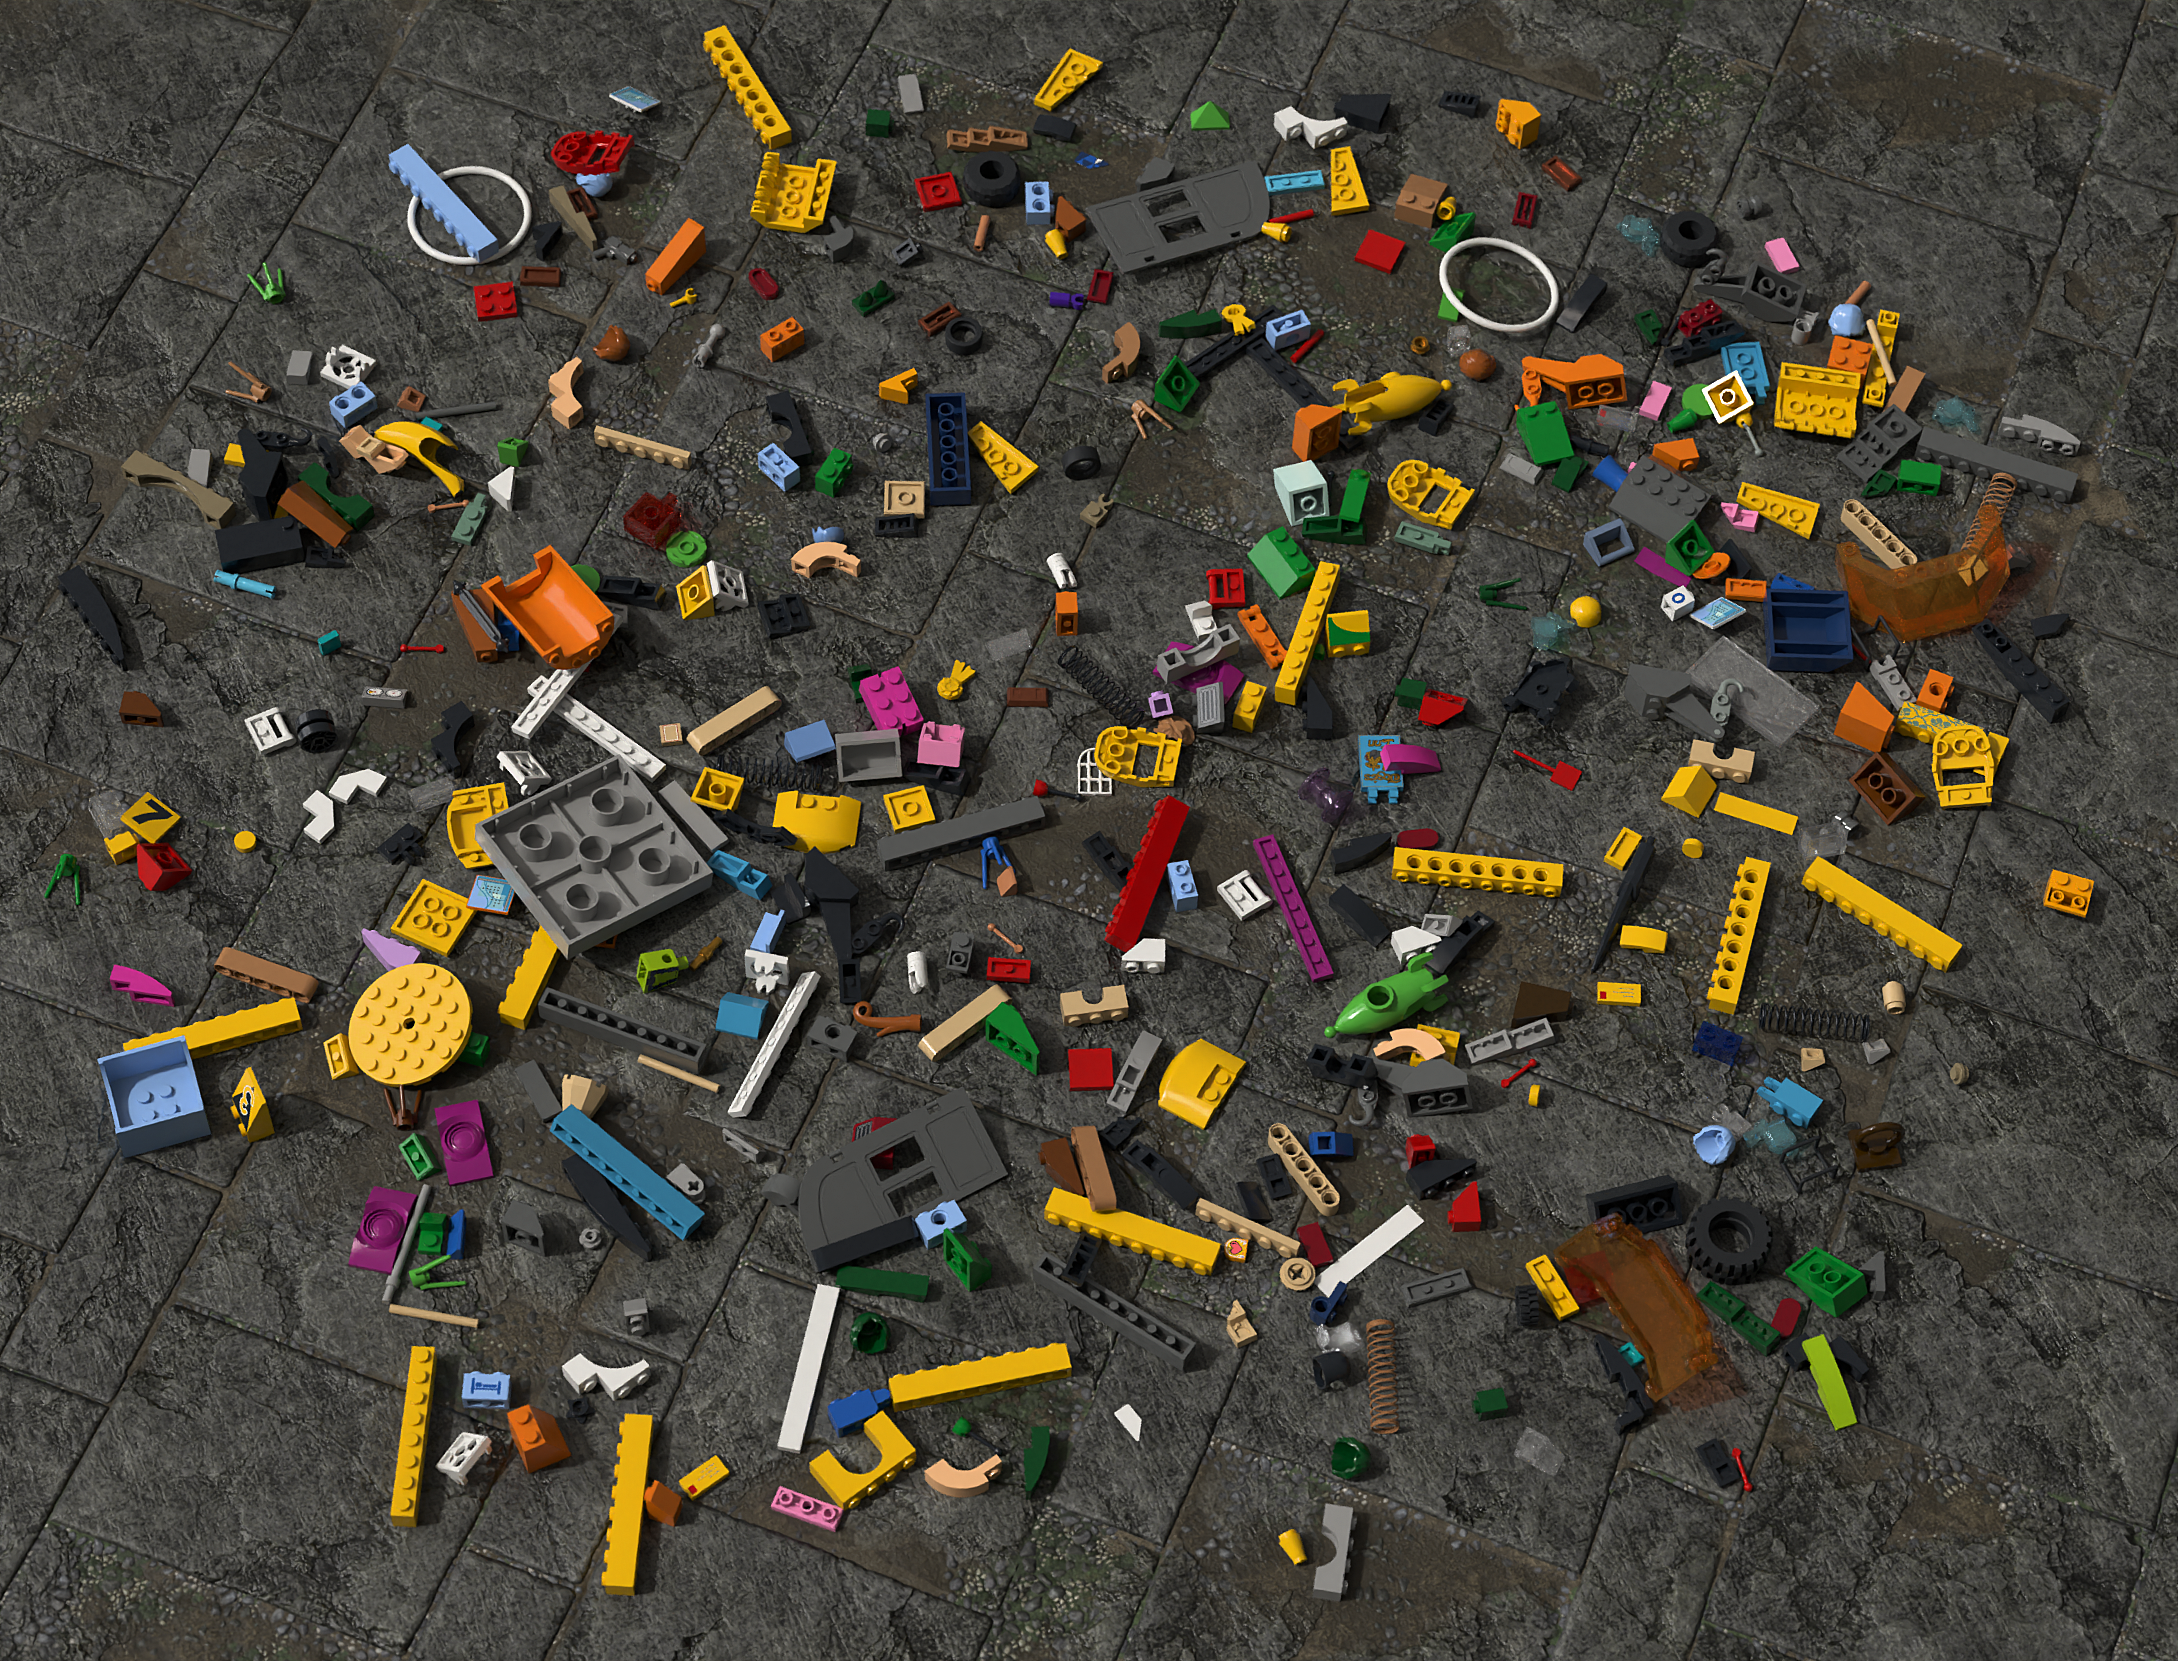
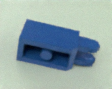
[827,1388,891,1438]

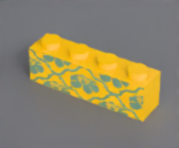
[1894,701,1984,745]

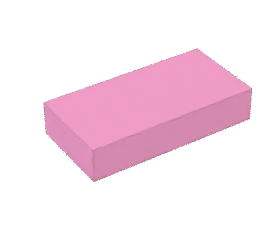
[1765,237,1799,275]
[1639,381,1672,421]

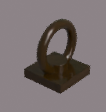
[1848,1122,1905,1173]

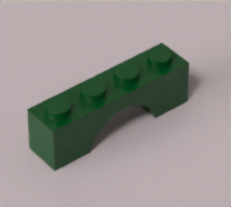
[297,462,375,531]

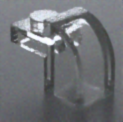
[1315,1322,1365,1355]

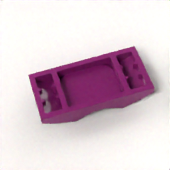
[1152,642,1244,707]
[434,1099,494,1187]
[348,1186,417,1275]

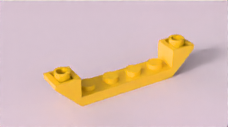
[1862,310,1900,407]

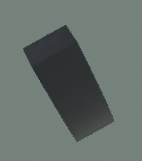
[1556,273,1608,333]
[598,576,667,610]
[902,758,971,796]
[1330,832,1392,875]
[1328,884,1390,948]

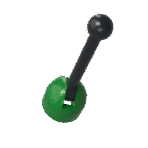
[952,1417,1003,1456]

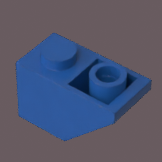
[1309,1132,1353,1157]

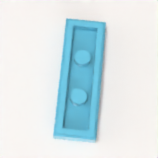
[1265,170,1325,196]

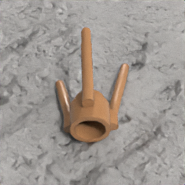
[226,362,272,403]
[1131,399,1174,440]

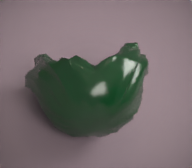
[849,1312,891,1354]
[1331,1436,1371,1480]

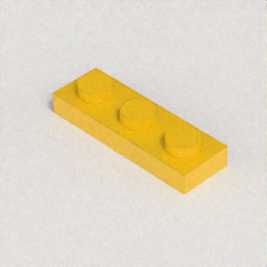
[1526,1254,1579,1321]

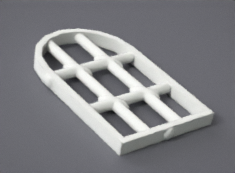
[1077,748,1112,796]

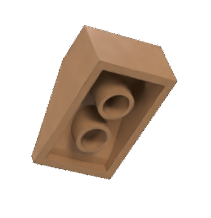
[1394,174,1448,229]

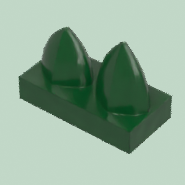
[852,280,895,317]

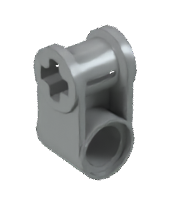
[1791,307,1819,345]
[665,1163,706,1205]

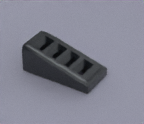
[1438,91,1481,118]
[1418,397,1455,436]
[875,513,918,538]

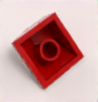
[1418,689,1468,726]
[137,843,192,891]

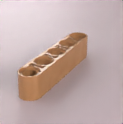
[214,947,319,1003]
[1071,1125,1116,1212]

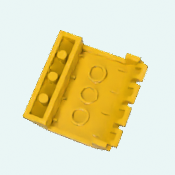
[1774,362,1861,438]

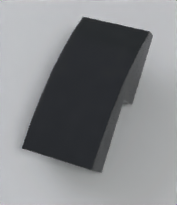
[1033,114,1077,141]

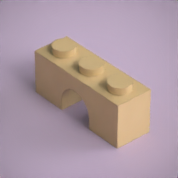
[1687,739,1755,783]
[1060,985,1128,1027]

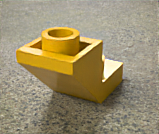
[1973,732,2010,778]

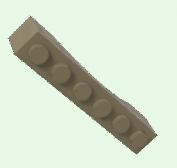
[121,450,236,529]

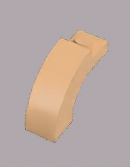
[791,542,861,579]
[1373,1028,1449,1061]
[925,1454,1002,1498]

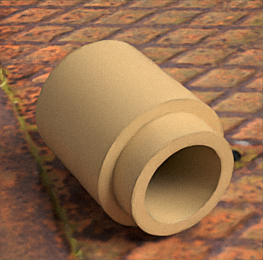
[1882,981,1906,1015]

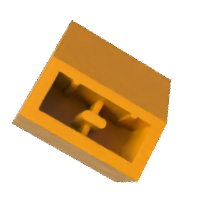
[1496,99,1541,150]
[2043,869,2094,917]

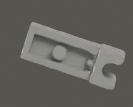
[1870,655,1917,712]

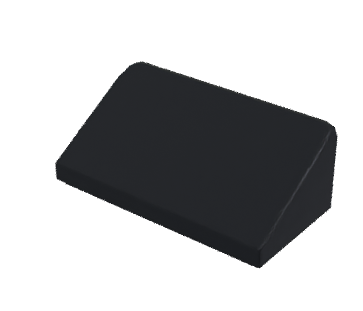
[1718,539,1752,580]
[1235,1181,1271,1224]

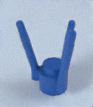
[980,837,1015,889]

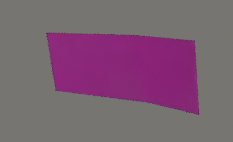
[1634,546,1693,588]

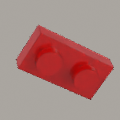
[987,957,1031,983]

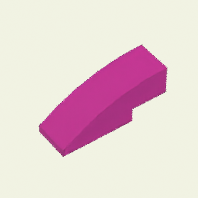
[1380,744,1441,774]
[110,965,175,1007]

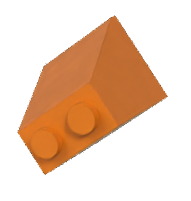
[1834,681,1895,753]
[507,1404,571,1474]

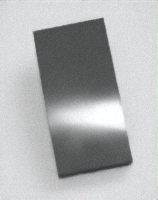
[1837,404,1923,483]

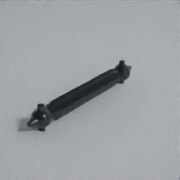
[452,580,510,653]

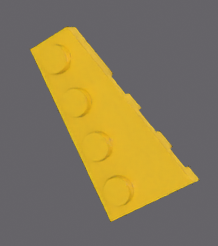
[1034,48,1103,111]
[1331,146,1369,216]
[967,421,1039,494]
[1736,482,1820,539]

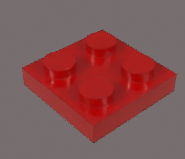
[474,282,518,322]

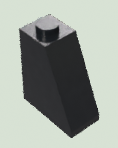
[1333,94,1392,134]

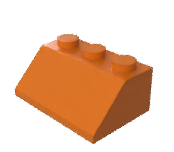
[1292,404,1342,462]

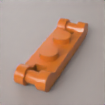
[1238,604,1287,669]

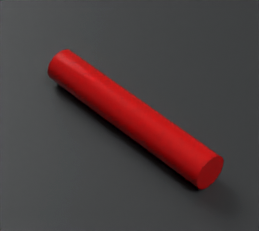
[1269,209,1314,224]
[1290,329,1325,363]

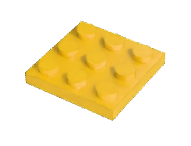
[391,879,478,957]

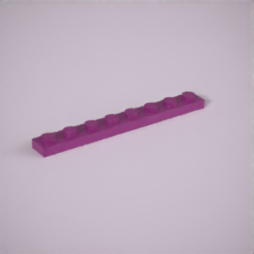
[1253,834,1334,983]

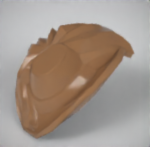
[1153,715,1195,745]

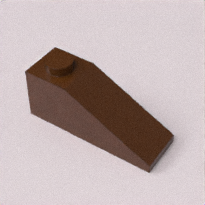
[1037,1137,1085,1197]

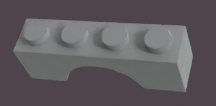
[1157,624,1240,684]
[1312,1504,1356,1602]

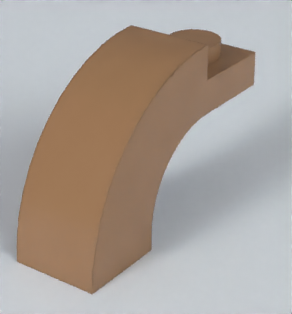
[1102,322,1140,384]

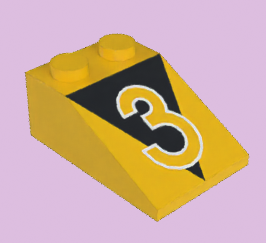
[230,1067,275,1143]

